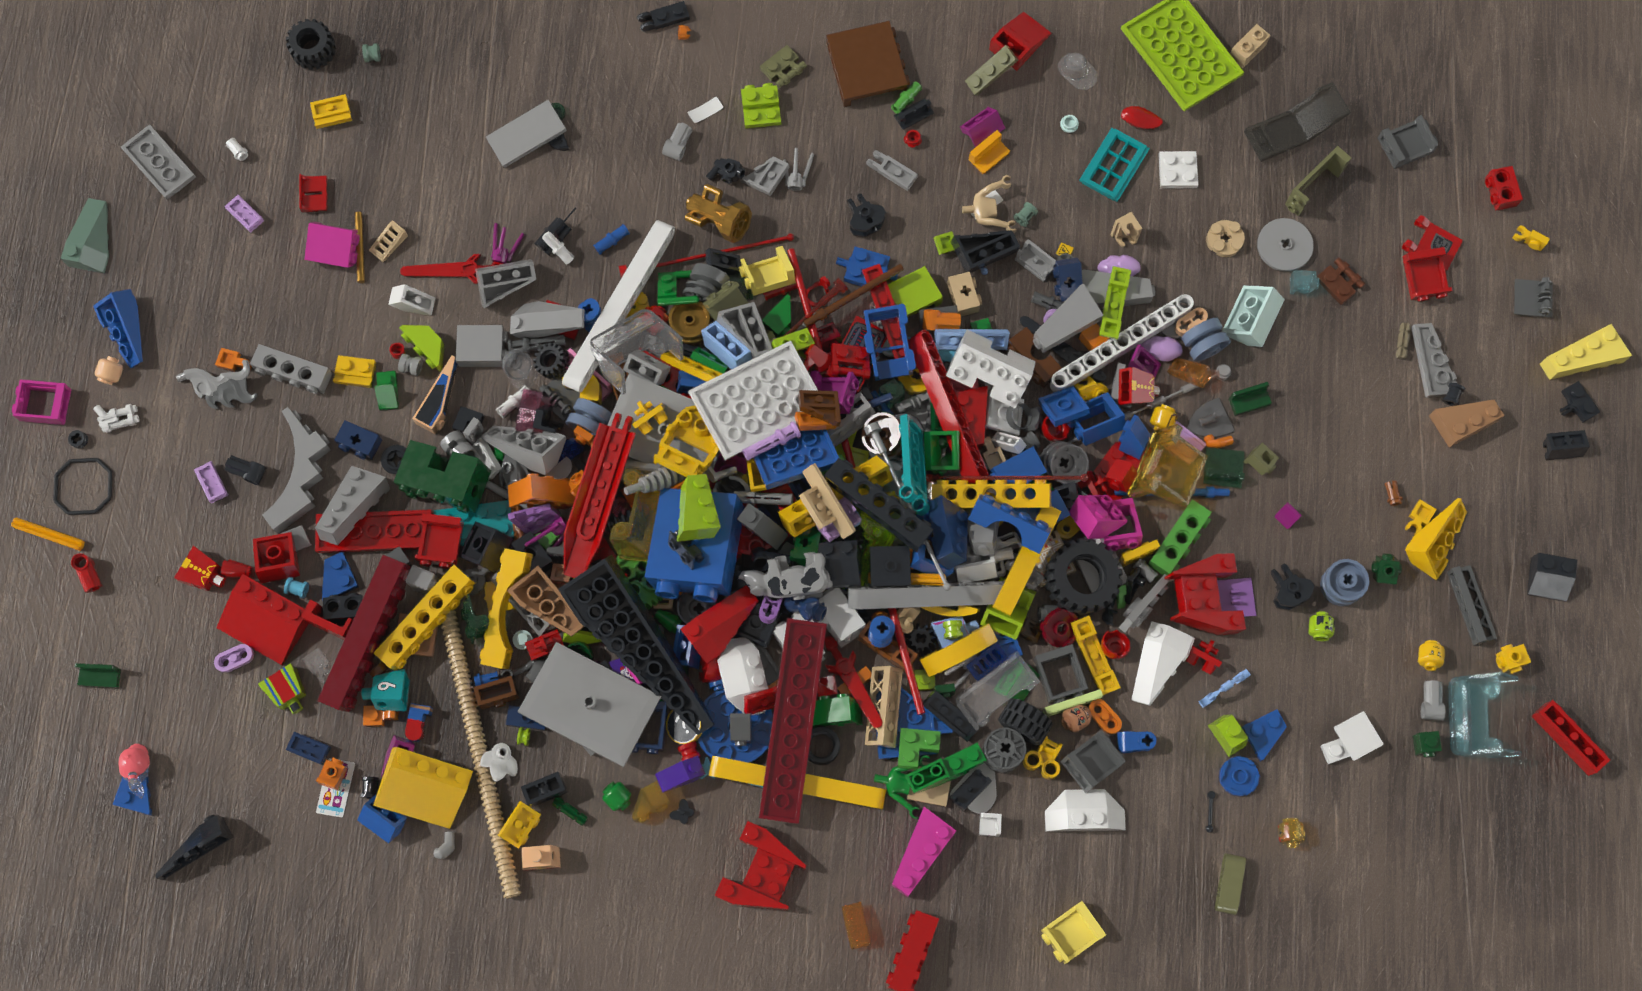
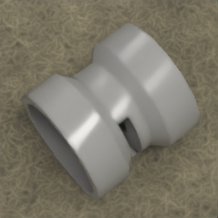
[398,354,423,376]

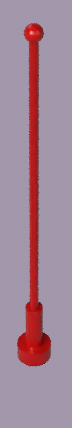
[619,233,794,278]

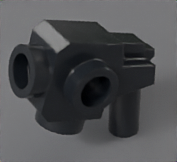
[706,158,745,184]

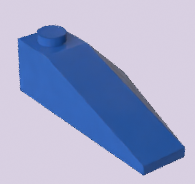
[93,289,143,369]

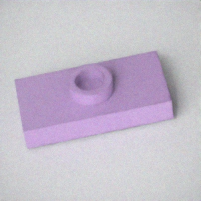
[224,195,264,233]
[194,461,228,504]

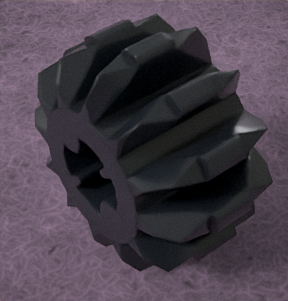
[905,623,937,657]

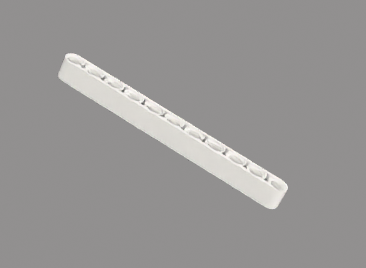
[562,220,675,392]

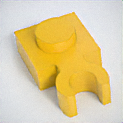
[1405,499,1437,535]

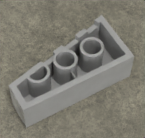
[315,466,390,545]

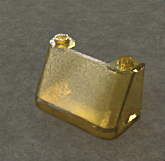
[610,469,660,561]

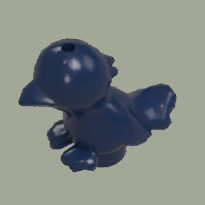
[784,597,827,622]

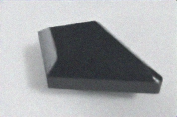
[1124,566,1146,605]

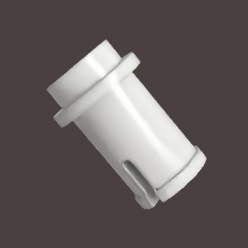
[226,138,248,161]

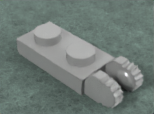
[866,150,918,191]

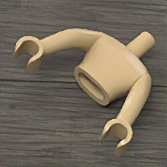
[962,175,1017,233]

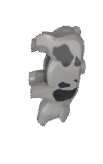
[738,552,833,600]

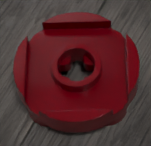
[1040,607,1079,647]

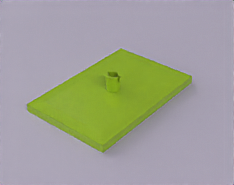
[1121,0,1244,112]

